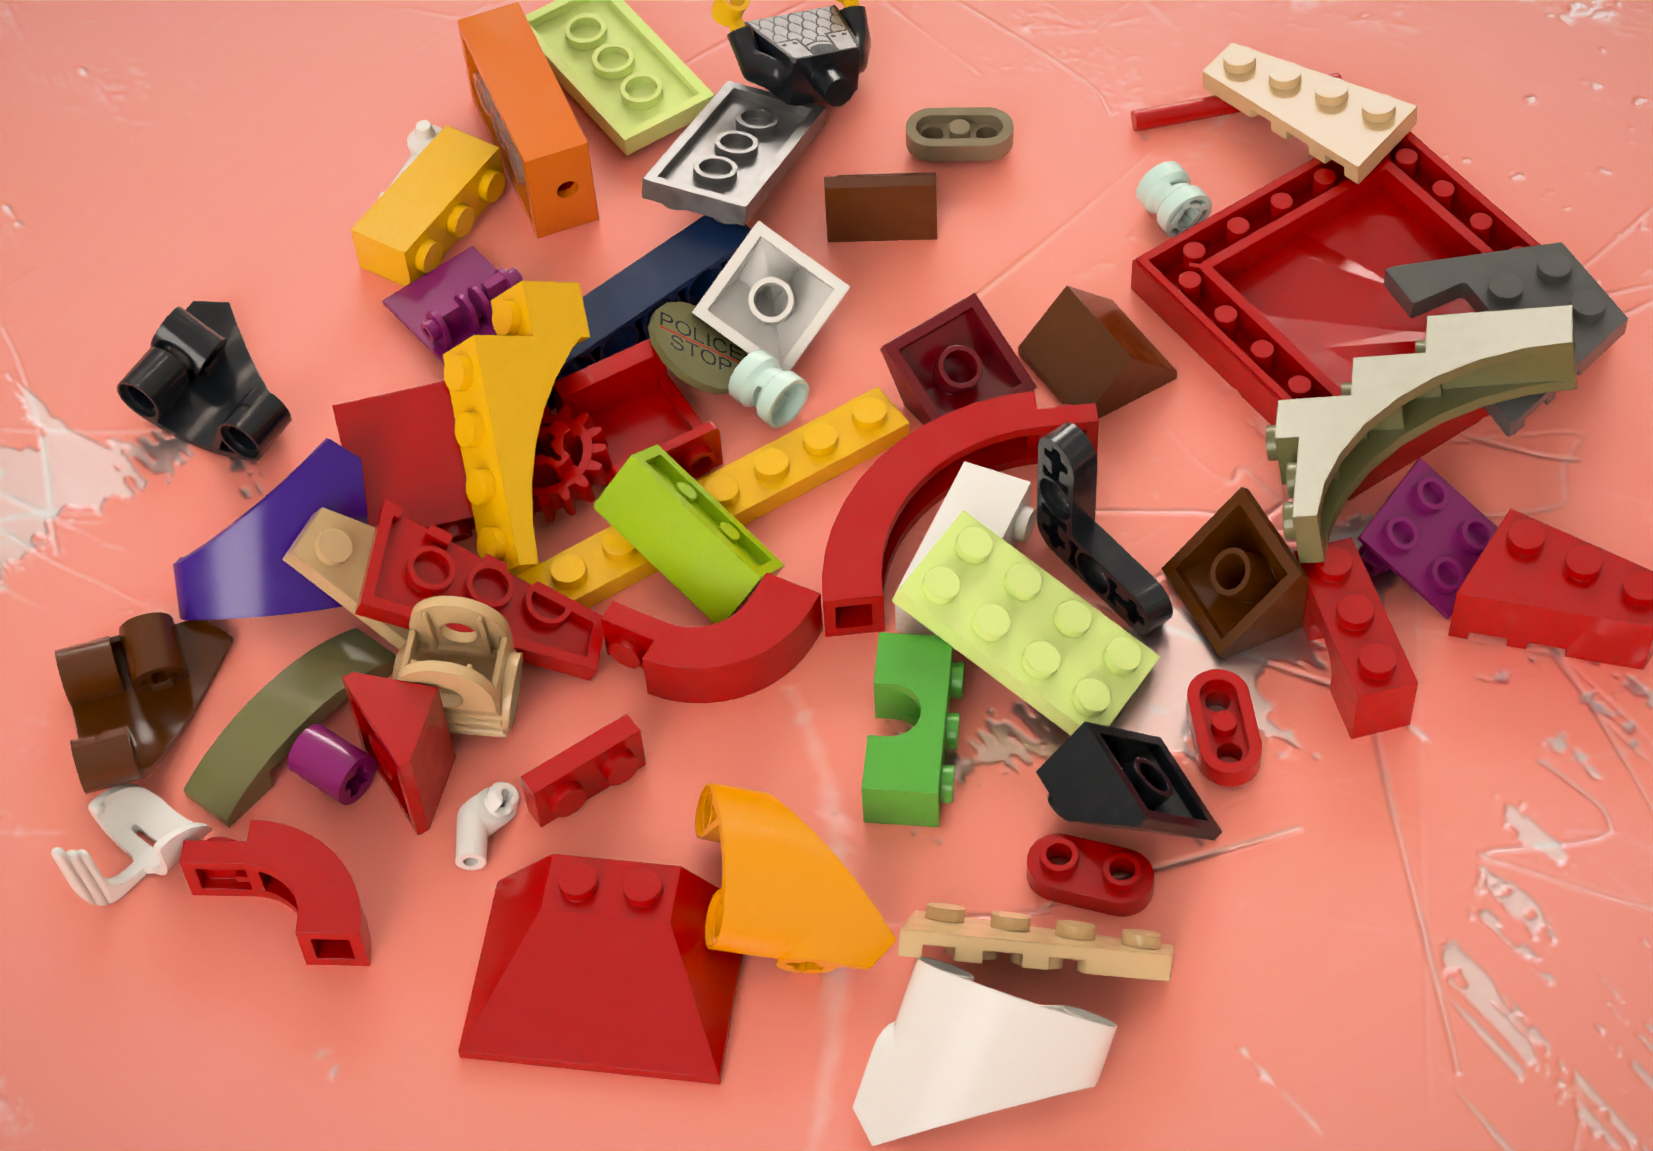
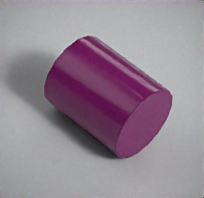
[287,723,377,805]

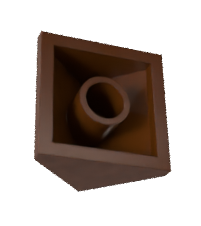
[824,172,937,242]
[1018,285,1177,419]
[1161,487,1309,659]

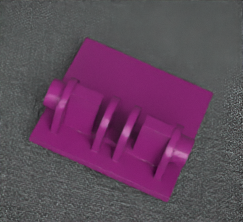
[382,246,523,364]
[1357,458,1498,619]

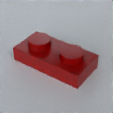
[520,714,646,827]

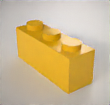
[351,125,506,287]

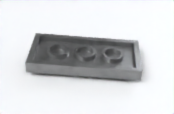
[642,81,826,226]

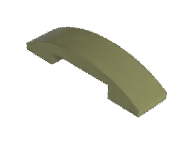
[184,628,396,828]

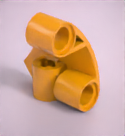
[695,783,897,974]

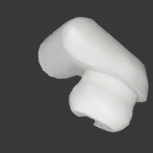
[455,781,520,870]

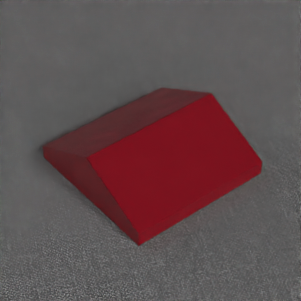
[880,293,1037,425]

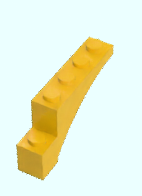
[443,280,590,576]

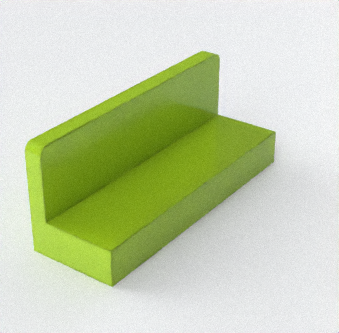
[594,444,785,624]

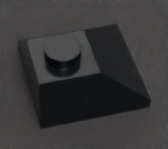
[1036,721,1222,840]

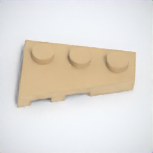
[282,507,409,650]

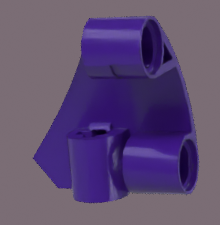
[173,438,368,620]

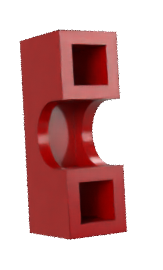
[1293,537,1418,739]

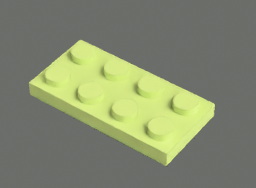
[525,0,715,156]
[892,510,1161,735]

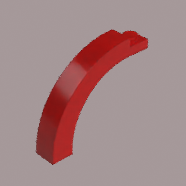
[822,391,1099,637]

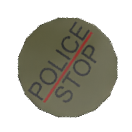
[648,302,747,395]

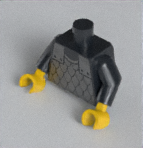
[711,0,871,107]

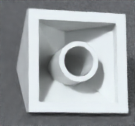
[692,220,851,371]

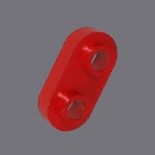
[1186,669,1262,787]
[1027,833,1154,917]

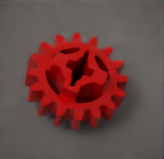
[532,404,612,523]

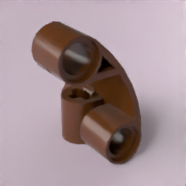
[55,612,233,794]

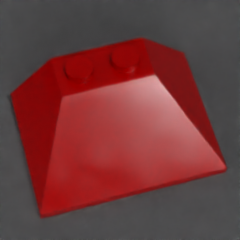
[458,854,743,1085]

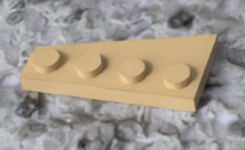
[897,902,1175,982]

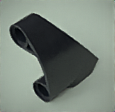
[117,301,292,461]

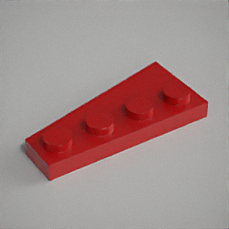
[355,499,604,681]

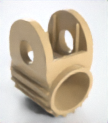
[392,596,523,738]

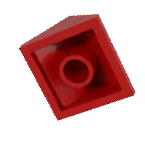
[342,672,456,835]

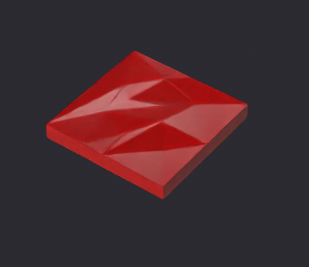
[1131,131,1541,501]

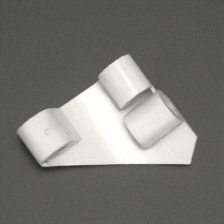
[852,957,1118,1146]

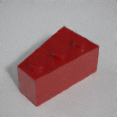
[1448,508,1653,670]

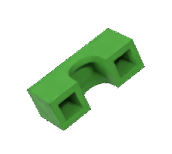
[862,632,965,827]

